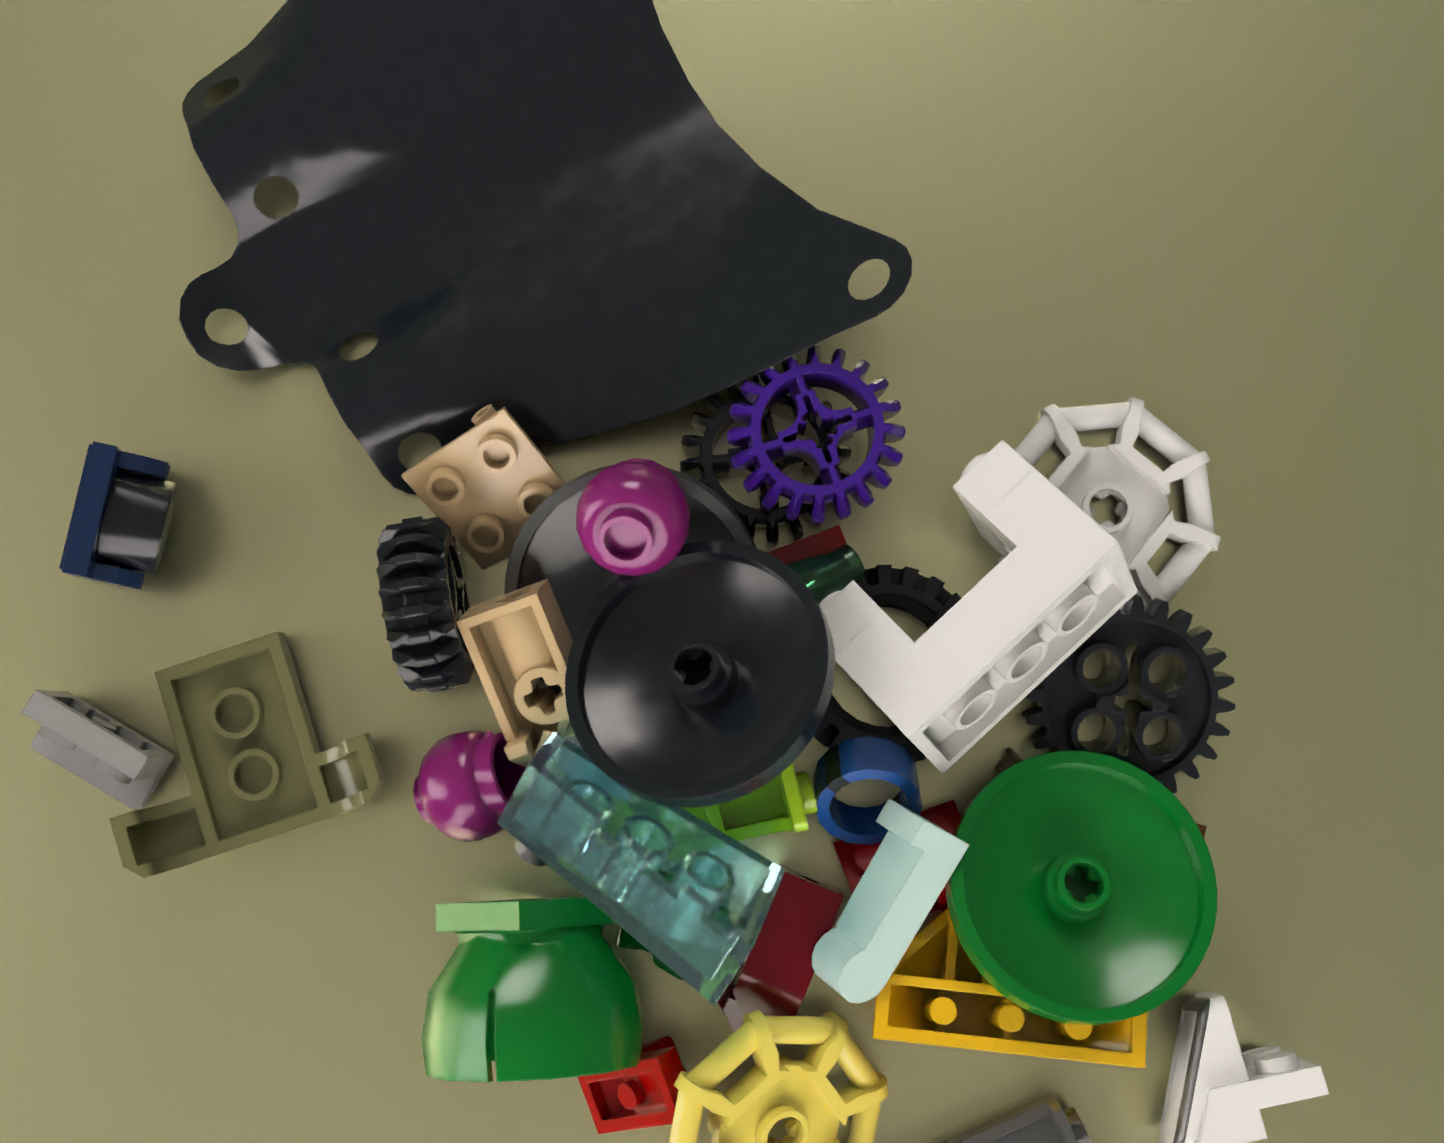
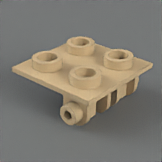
[401,404,566,569]

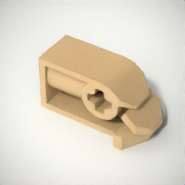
[456,578,573,767]

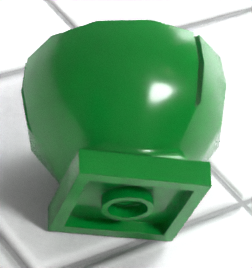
[421,895,644,1082]

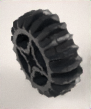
[680,374,851,546]
[376,516,475,693]

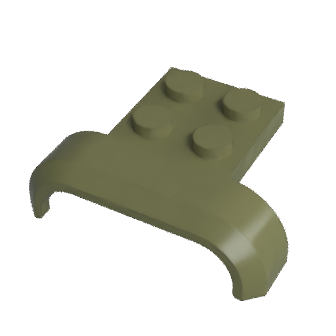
[109,631,384,878]

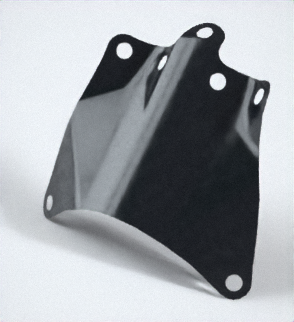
[179,0,912,495]

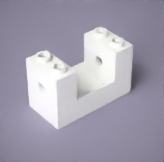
[819,440,1138,774]

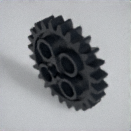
[1021,594,1235,794]

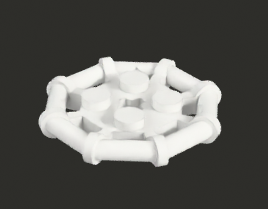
[997,397,1221,612]

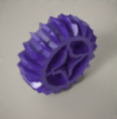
[727,345,906,524]

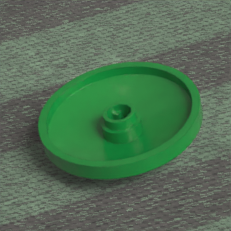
[945,751,1217,1025]

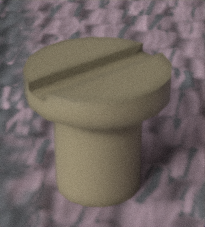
[995,747,1023,773]

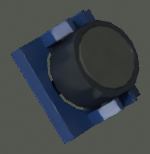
[59,441,177,590]

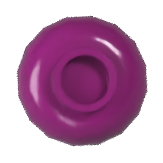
[576,458,690,576]
[413,730,535,842]

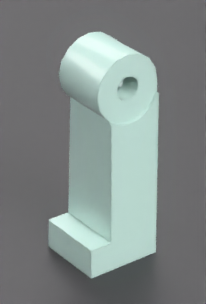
[812,798,969,1004]

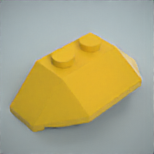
[872,909,1148,1069]

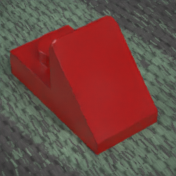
[578,1036,687,1134]

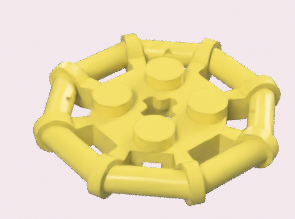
[669,1010,889,1143]

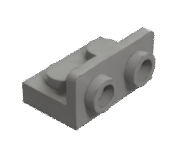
[21,690,175,810]

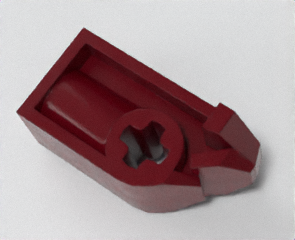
[711,864,844,1031]

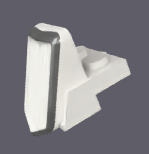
[1158,991,1329,1143]

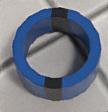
[813,736,922,845]

